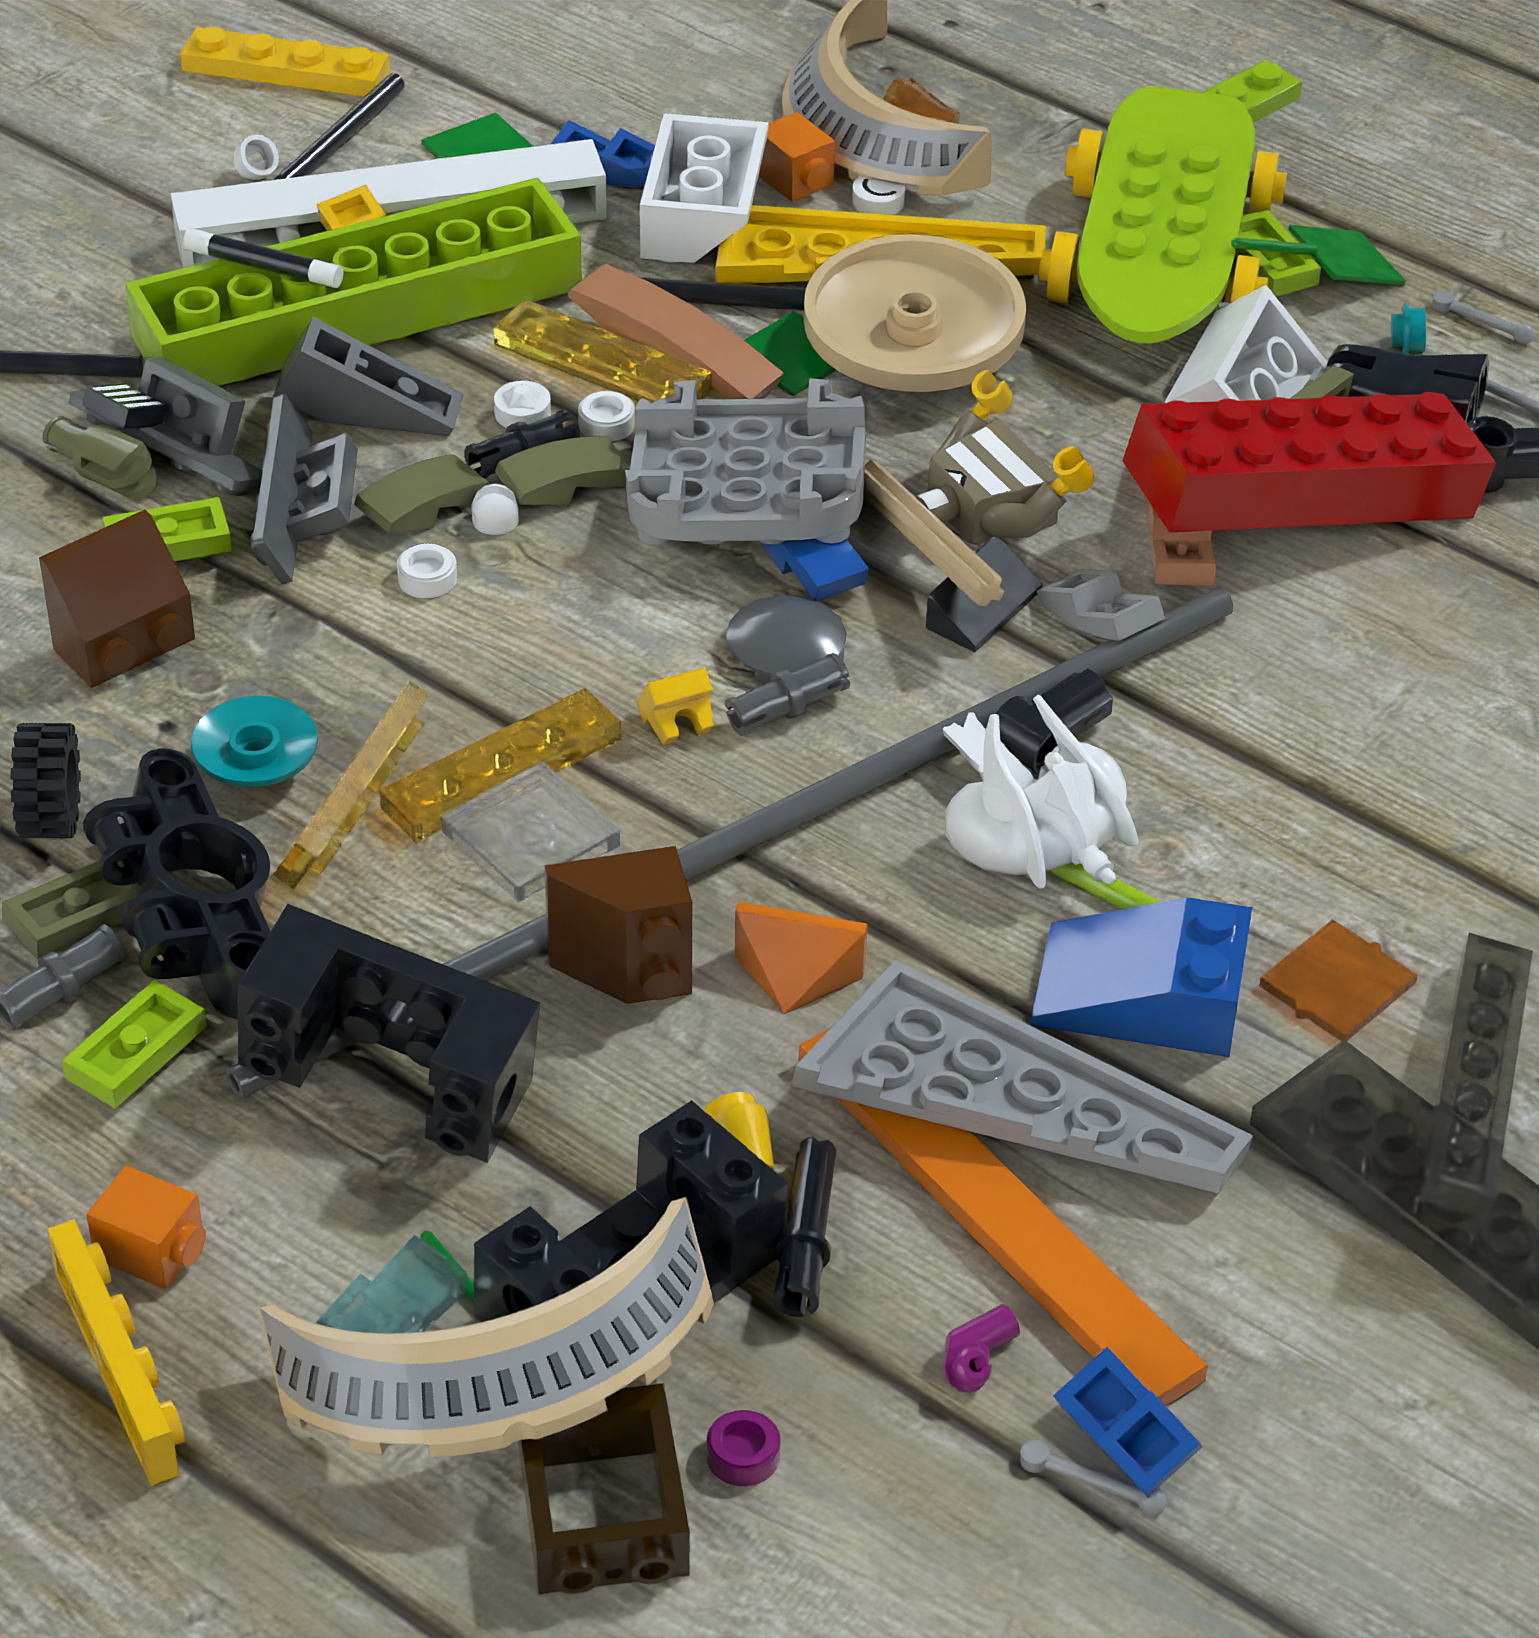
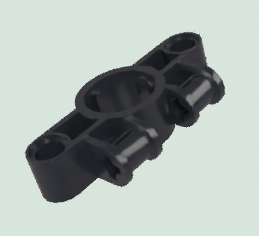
[83,748,270,1019]

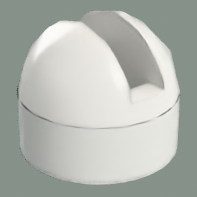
[232,135,279,181]
[472,483,519,535]

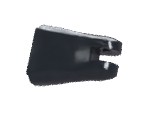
[1322,344,1489,424]

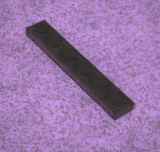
[1418,932,1533,1220]

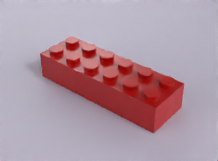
[1122,392,1496,533]

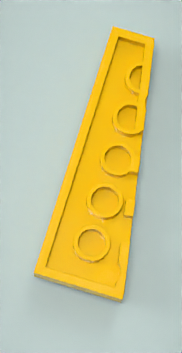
[716,205,1046,285]

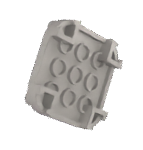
[625,378,866,545]

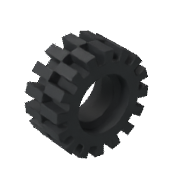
[10,723,81,838]

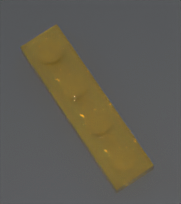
[494,299,712,404]
[272,680,430,889]
[379,688,622,843]

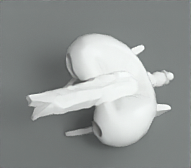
[942,695,1139,889]

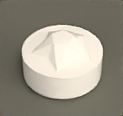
[494,381,551,428]

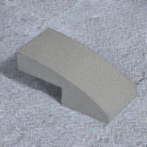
[1037,569,1165,641]

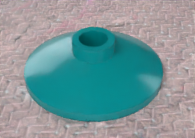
[191,696,318,787]

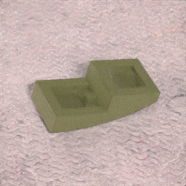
[495,436,630,506]
[354,454,489,534]

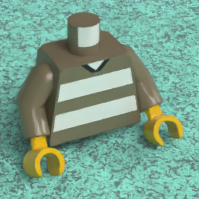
[915,370,1094,545]

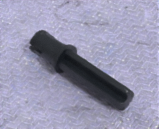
[773,1136,837,1317]

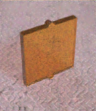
[1259,919,1418,1043]

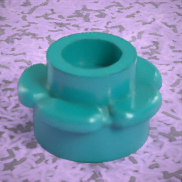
[1391,304,1426,354]

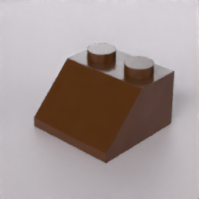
[39,509,195,688]
[544,846,693,1004]

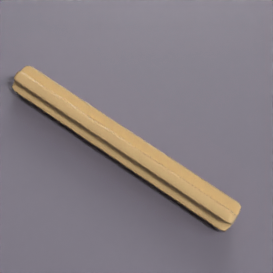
[863,460,1004,607]

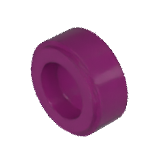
[706,1410,781,1486]

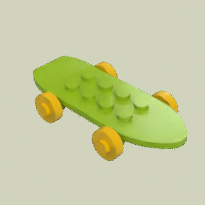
[1039,86,1287,343]

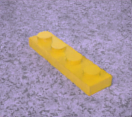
[180,26,391,97]
[47,1219,185,1486]

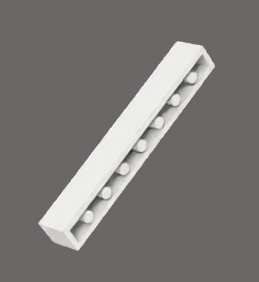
[171,139,607,268]

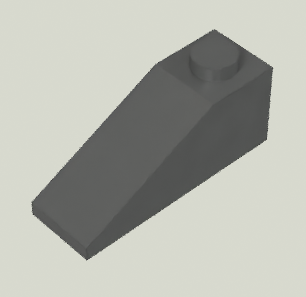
[273,317,464,436]

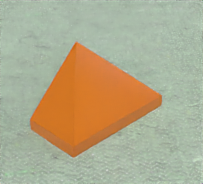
[735,901,867,1014]

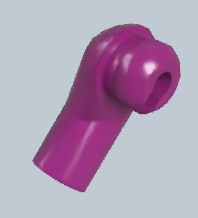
[942,1304,1020,1393]

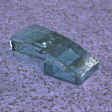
[316,1235,471,1333]

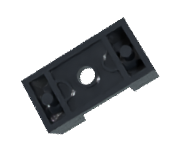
[238,903,540,1163]
[474,1100,788,1322]

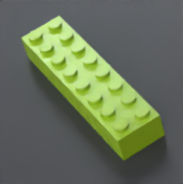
[125,177,582,386]

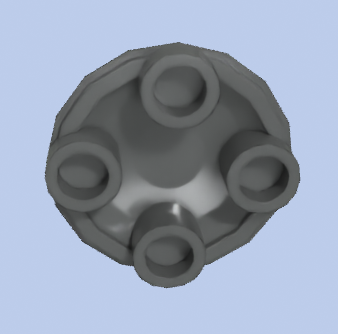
[726,595,847,685]

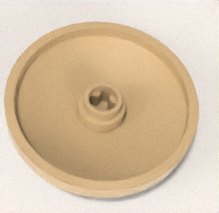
[804,235,1026,392]

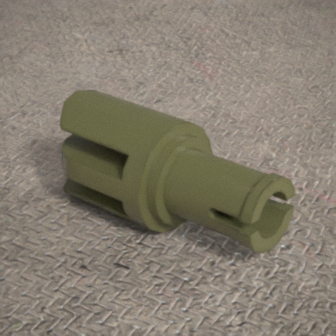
[43,416,157,498]

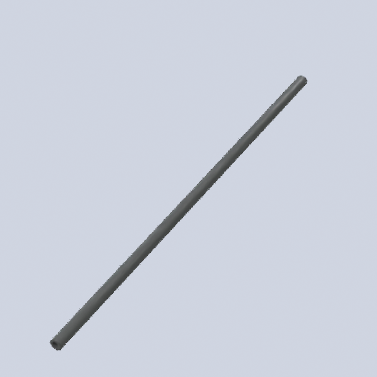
[226,587,1233,1099]

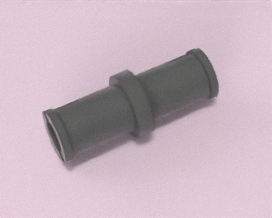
[725,652,850,736]
[0,924,127,1030]

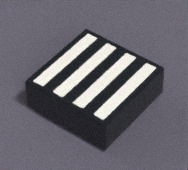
[82,383,167,429]

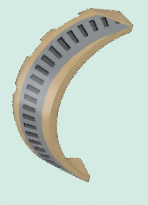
[782,0,992,196]
[259,1198,714,1457]

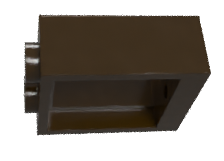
[518,1383,690,1594]

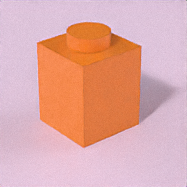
[758,112,835,202]
[86,1165,206,1289]

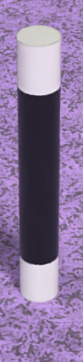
[183,228,343,288]

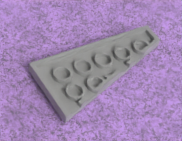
[791,959,1253,1193]

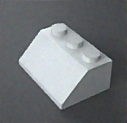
[640,113,769,263]
[1164,285,1328,403]

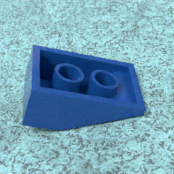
[1031,897,1252,1057]

